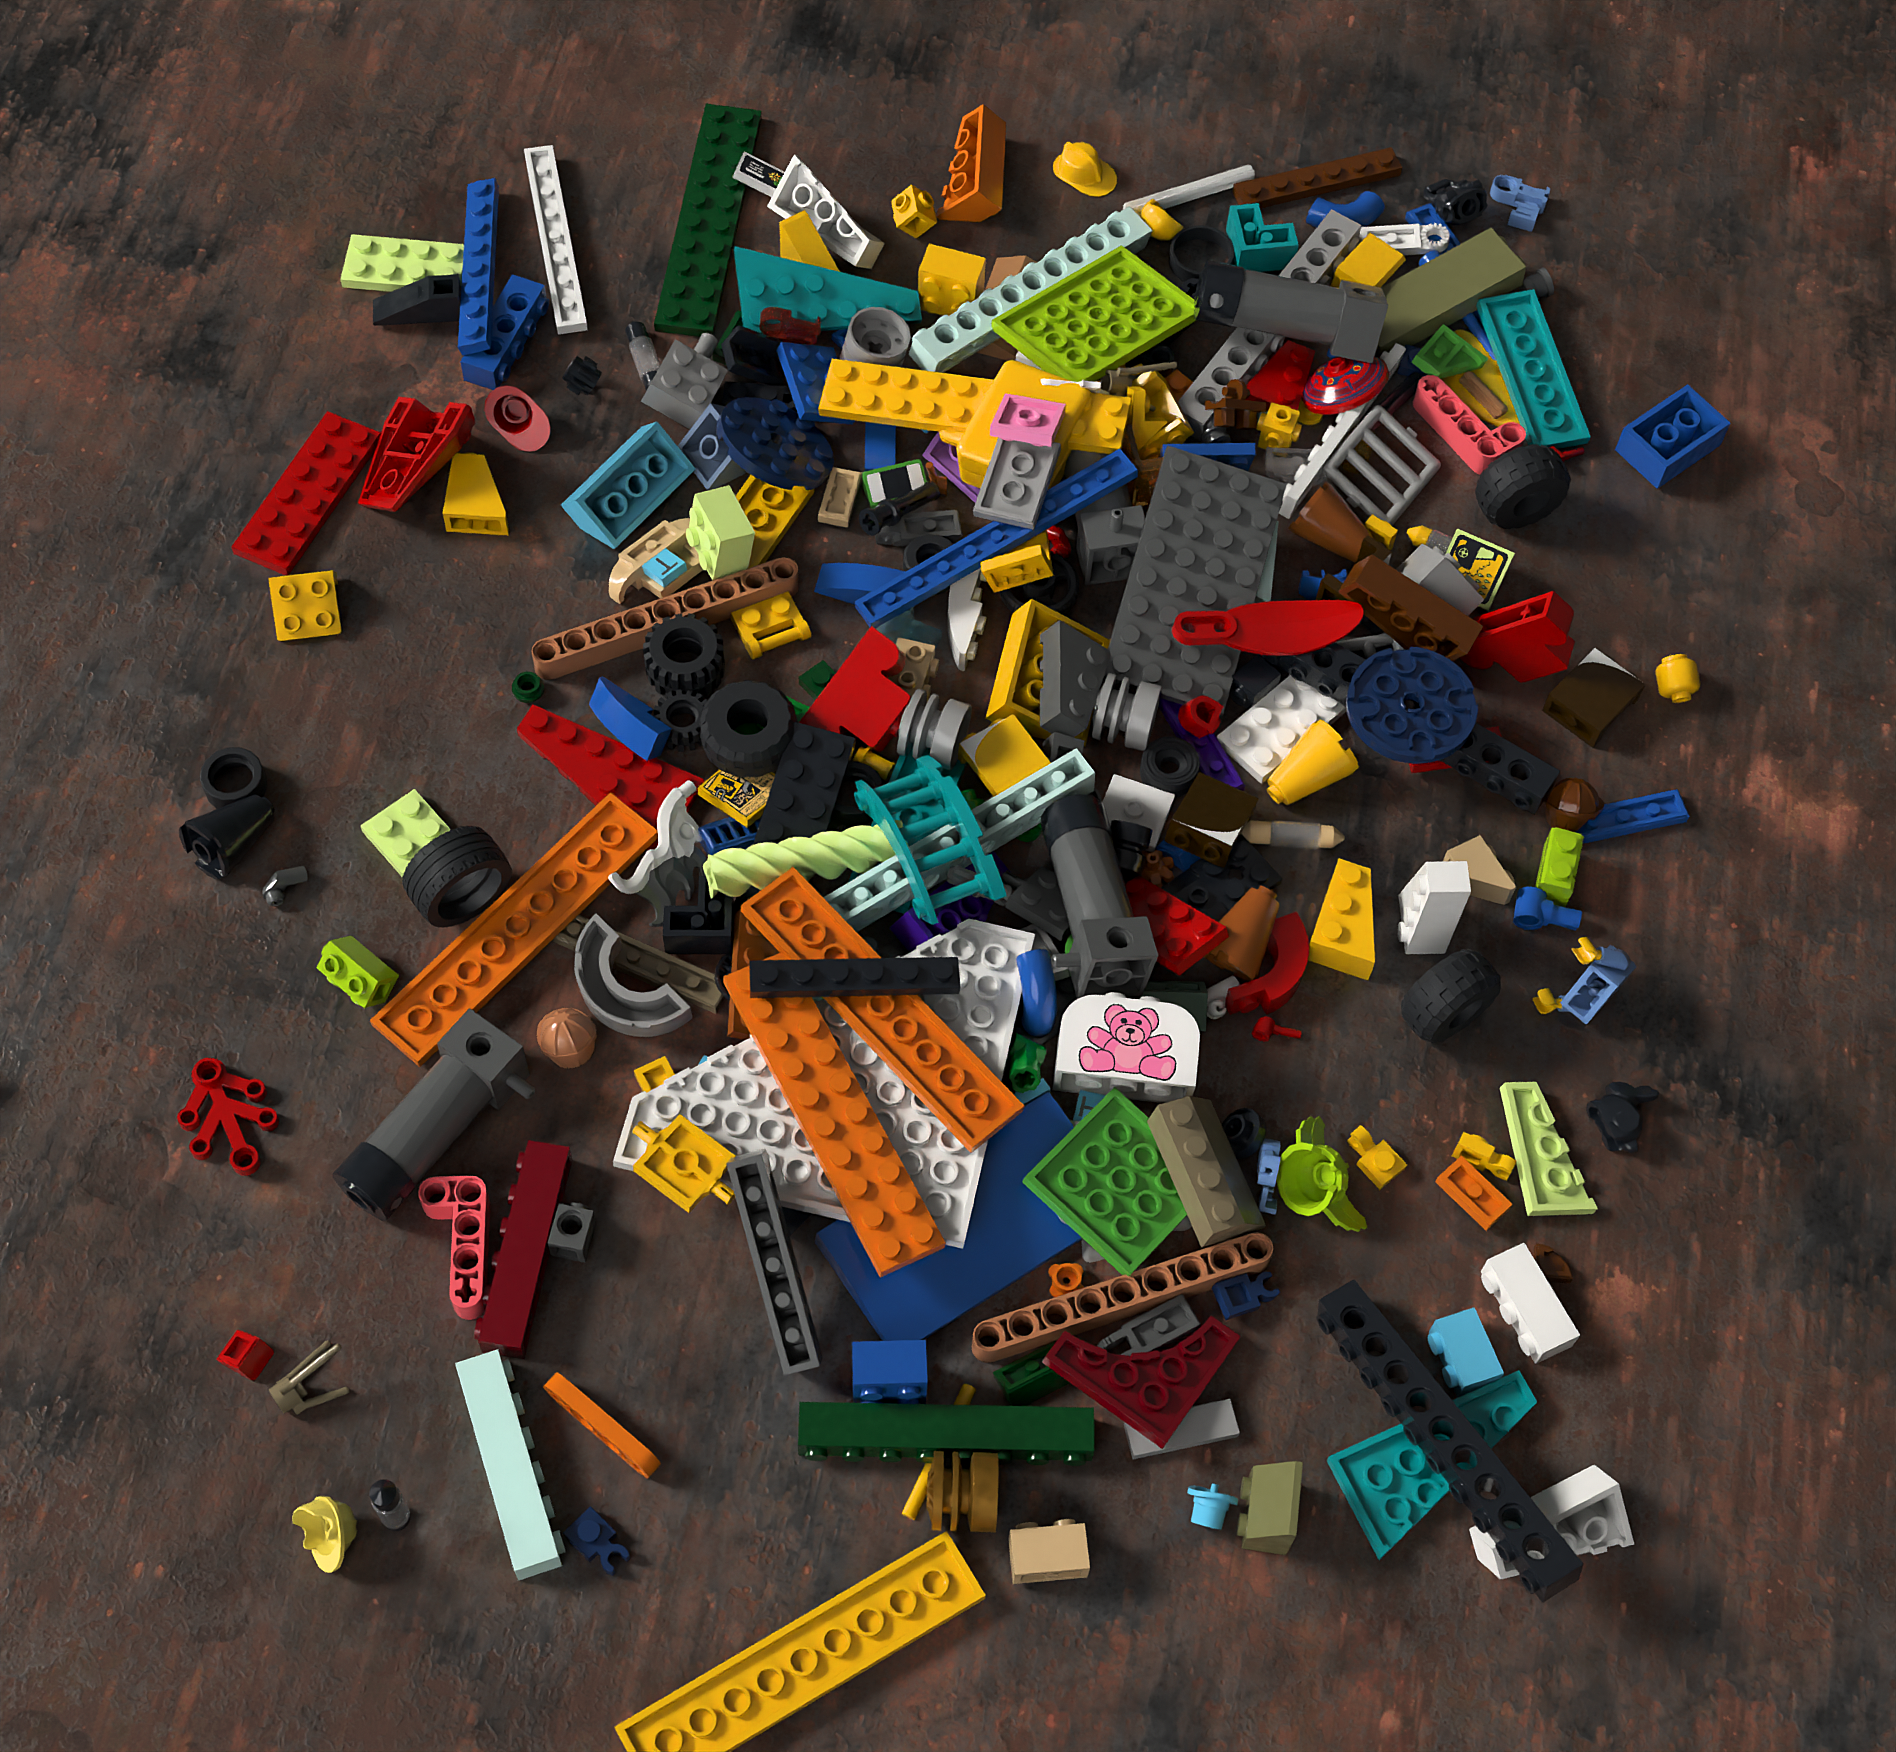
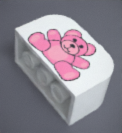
[1052,992,1200,1103]

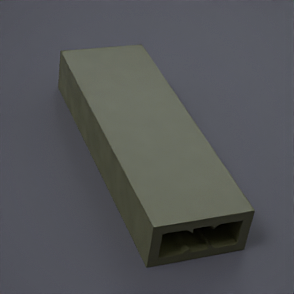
[1375,227,1526,357]

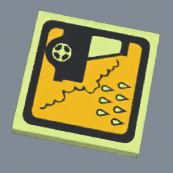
[1446,529,1515,611]

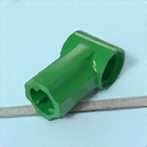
[1006,1033,1047,1093]

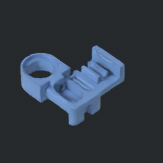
[1490,175,1551,232]
[1257,1138,1281,1215]

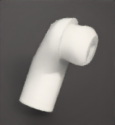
[1207,976,1240,1019]

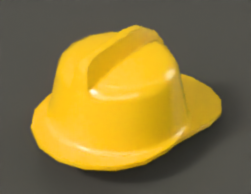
[1053,142,1117,197]

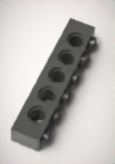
[726,1148,823,1375]

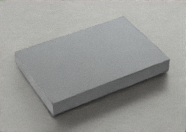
[973,437,1061,530]

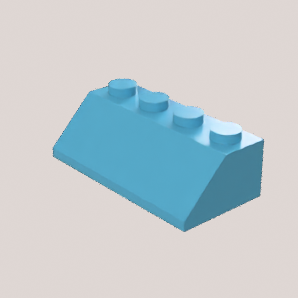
[561,421,696,549]

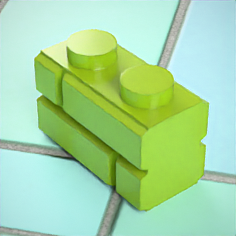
[1535,827,1584,907]

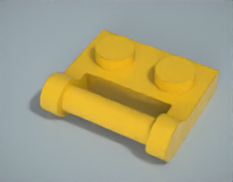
[731,591,811,660]

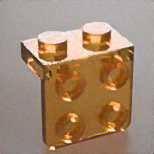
[1122,423,1163,506]

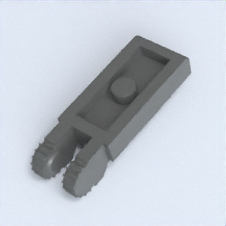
[1097,1294,1201,1356]

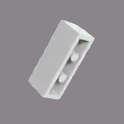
[1481,1243,1580,1364]

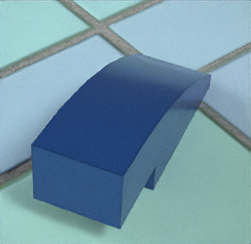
[814,563,907,613]
[589,676,672,761]

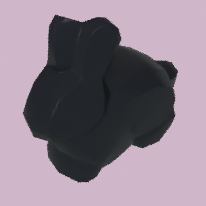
[1586,1082,1659,1154]

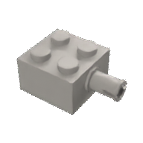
[641,333,728,429]
[1396,544,1484,616]

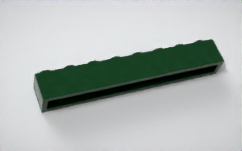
[798,1402,1094,1466]

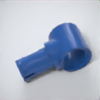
[1513,887,1582,931]

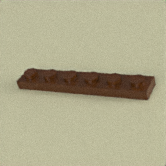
[1232,147,1402,208]

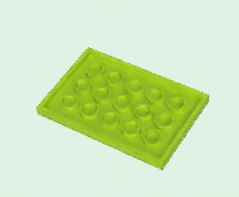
[991,245,1196,382]

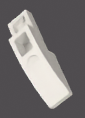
[948,568,987,671]

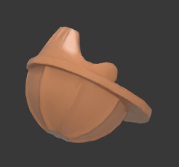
[537,1008,597,1068]

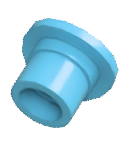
[1187,1483,1239,1530]

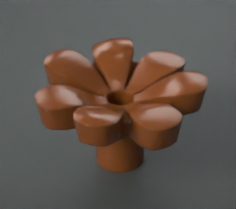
[1140,850,1174,888]

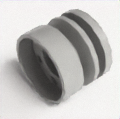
[839,307,911,367]
[1092,673,1162,752]
[897,689,972,770]

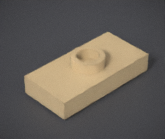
[818,467,862,528]

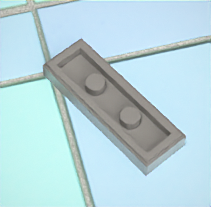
[1123,1399,1240,1459]

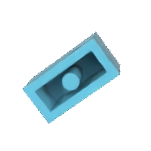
[1428,1307,1504,1398]

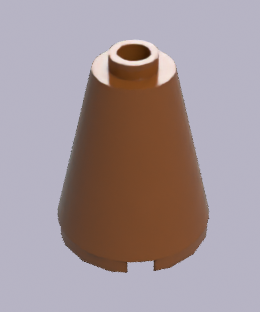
[1288,481,1375,563]
[1204,886,1280,982]

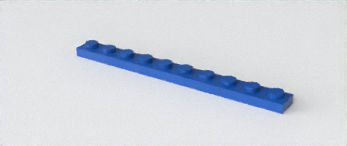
[854,449,1138,629]

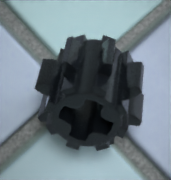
[562,356,602,395]

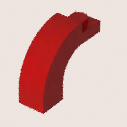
[1225,911,1309,1015]

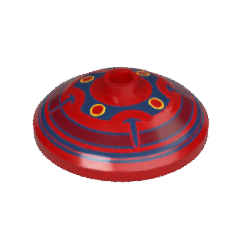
[1301,356,1389,415]

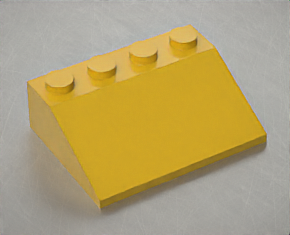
[986,599,1110,746]

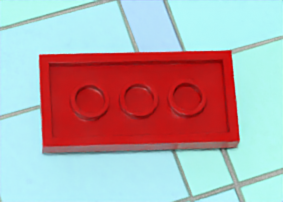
[1125,875,1229,976]

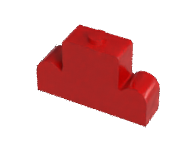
[1460,591,1575,683]
[799,626,912,752]

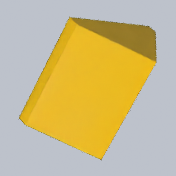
[1331,233,1406,288]

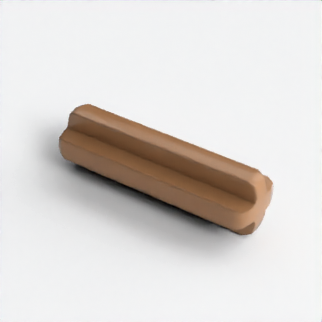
[1459,371,1508,419]

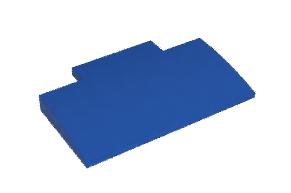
[815,1091,1083,1341]

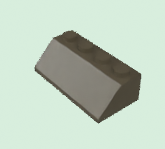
[1147,1096,1266,1248]

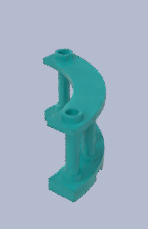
[854,755,1007,925]

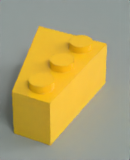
[1308,858,1375,981]

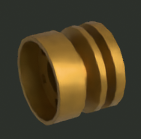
[927,1451,998,1532]

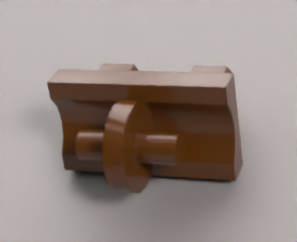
[1205,379,1266,430]

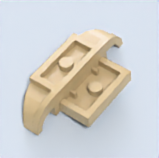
[609,518,703,604]

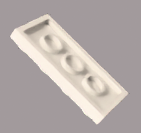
[1217,675,1347,784]

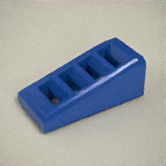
[698,817,761,855]

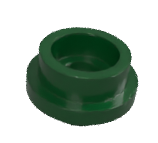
[512,671,544,703]

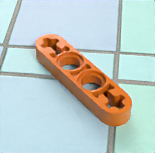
[543,1372,661,1479]

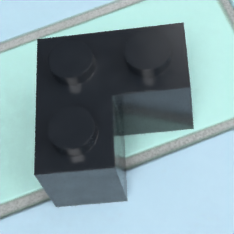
[663,876,734,954]

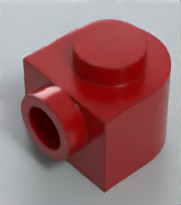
[1178,695,1224,739]

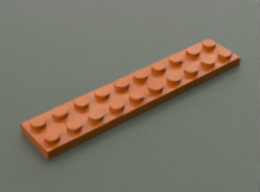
[370,792,658,1067]
[741,867,1024,1153]
[723,952,946,1278]

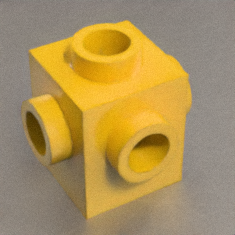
[891,185,937,239]
[1256,402,1302,456]

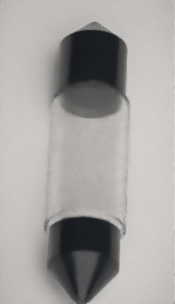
[625,321,661,391]
[369,1479,410,1531]

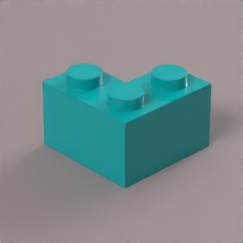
[1226,203,1299,272]

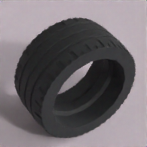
[402,826,512,928]

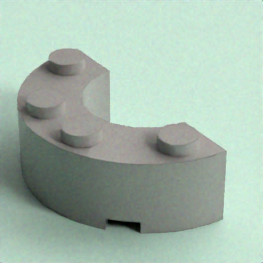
[574,914,693,1037]

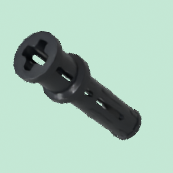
[859,481,940,536]

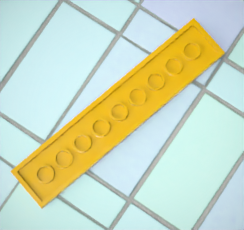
[818,359,1131,454]
[614,1531,986,1752]

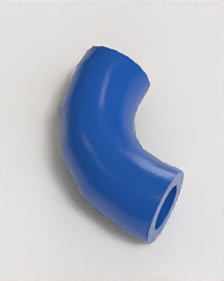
[1306,191,1385,228]
[1016,949,1057,1037]

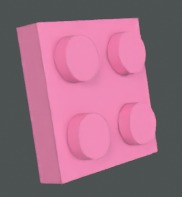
[990,393,1066,447]

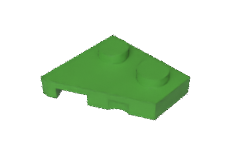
[1411,324,1488,379]

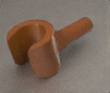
[925,462,947,495]

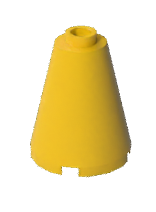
[1267,720,1359,805]

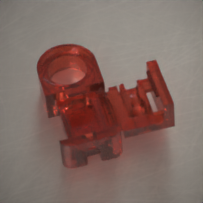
[759,307,821,345]

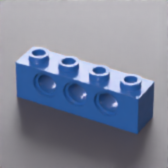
[460,274,549,390]

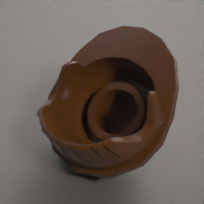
[1544,777,1605,832]

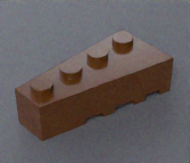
[1338,555,1483,661]

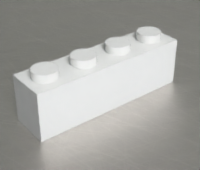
[767,154,885,269]
[1469,1465,1634,1580]

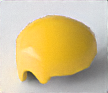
[1141,199,1183,241]

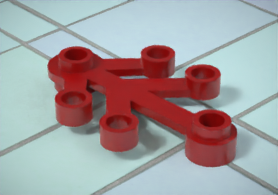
[177,1058,279,1176]

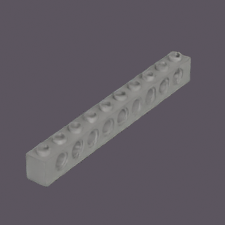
[1178,209,1362,442]

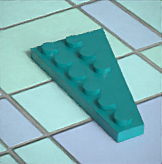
[734,246,922,335]
[1326,1370,1537,1561]

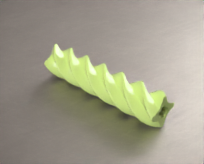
[703,820,909,899]

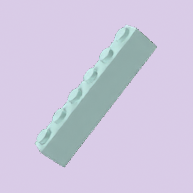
[455,1349,566,1581]

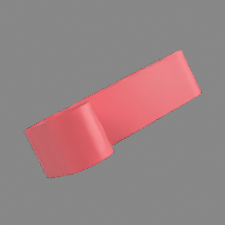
[1413,375,1526,475]
[418,1176,490,1320]

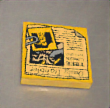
[698,770,775,828]

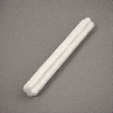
[1123,165,1255,217]

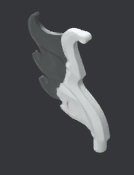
[608,780,707,927]

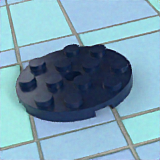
[716,397,834,490]
[1346,647,1478,764]

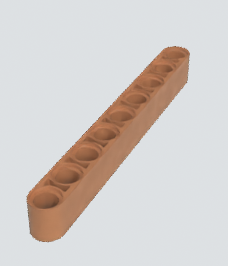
[531,557,799,680]
[971,1232,1274,1363]

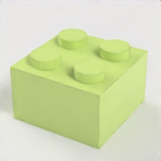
[686,485,755,581]

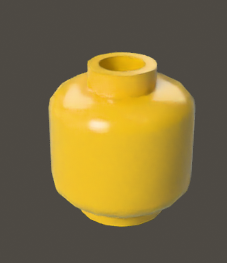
[1655,654,1701,703]

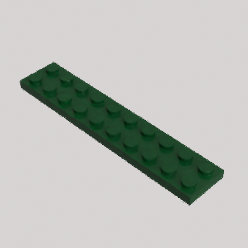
[654,104,762,337]

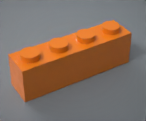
[936,104,1006,222]

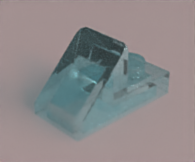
[876,607,942,650]

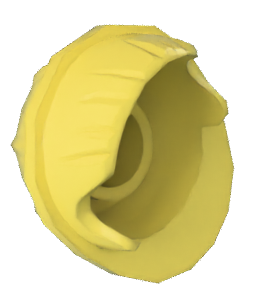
[292,1496,357,1572]

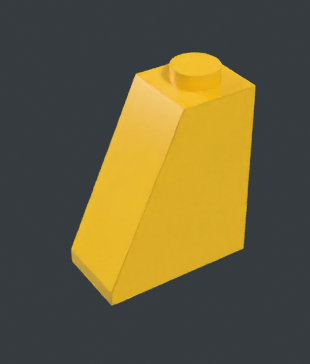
[779,210,840,272]
[443,453,509,536]

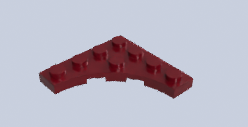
[1042,1316,1241,1449]

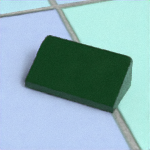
[993,1340,1070,1406]

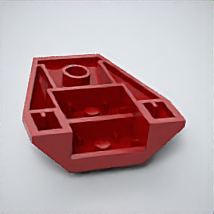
[358,397,476,512]

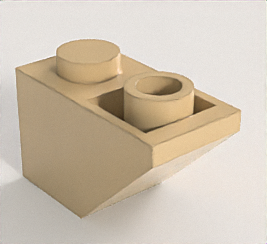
[1443,835,1516,905]

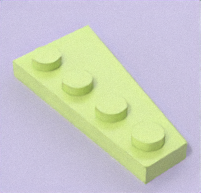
[1500,1082,1598,1216]

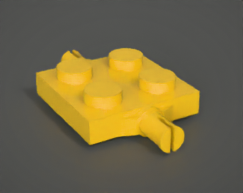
[632,1114,735,1213]

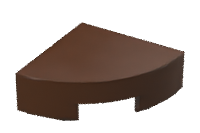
[1534,1243,1573,1283]

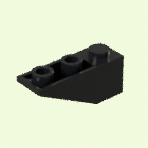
[373,274,461,326]

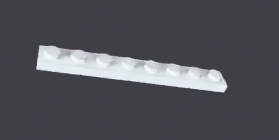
[524,145,587,335]
[1279,343,1406,519]

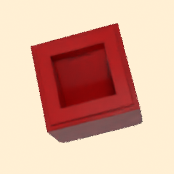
[216,1330,274,1381]

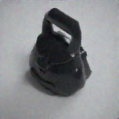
[1423,179,1488,226]

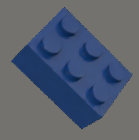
[1615,384,1731,489]

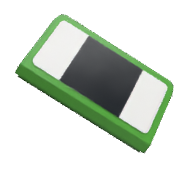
[862,459,927,508]

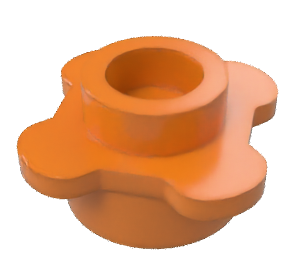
[1048,1263,1085,1298]

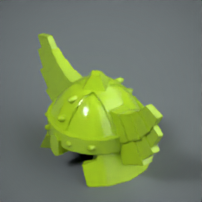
[1276,1116,1367,1232]

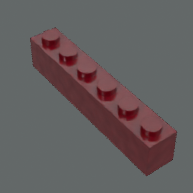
[474,1140,573,1359]

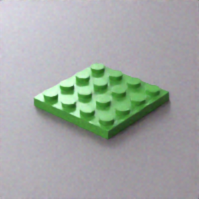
[1022,1087,1187,1276]

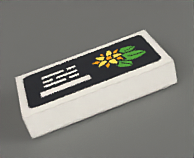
[732,152,785,197]

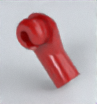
[1047,525,1071,558]

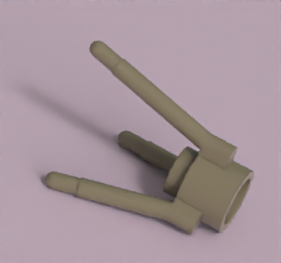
[1101,362,1177,411]
[269,1340,349,1415]

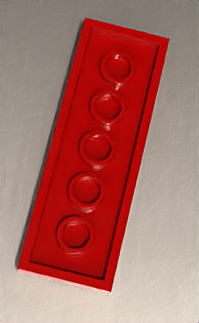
[231,411,381,576]

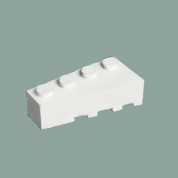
[1398,861,1471,954]

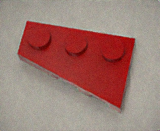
[1245,340,1315,411]

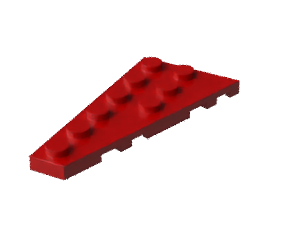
[517,704,704,850]

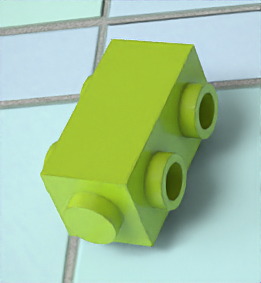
[316,936,399,1008]

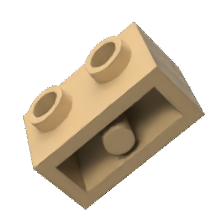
[888,637,939,704]
[1008,1519,1090,1584]

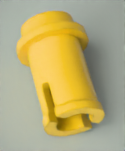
[853,746,896,782]

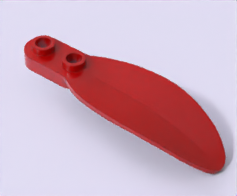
[1172,600,1364,656]

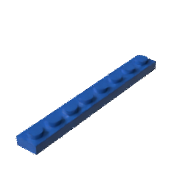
[458,178,499,356]

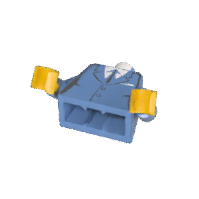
[1532,937,1636,1025]

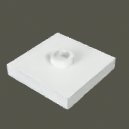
[1102,774,1175,852]

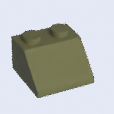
[1237,1461,1303,1555]

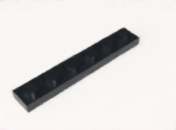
[749,957,960,998]

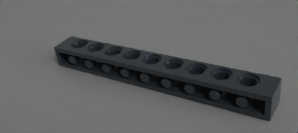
[1258,643,1560,815]
[1316,1279,1584,1603]

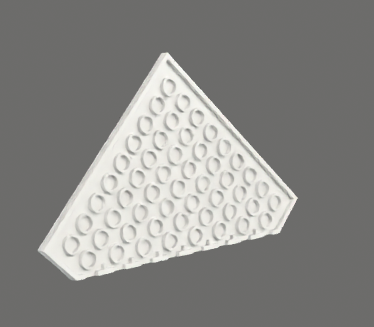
[613,919,1035,1249]

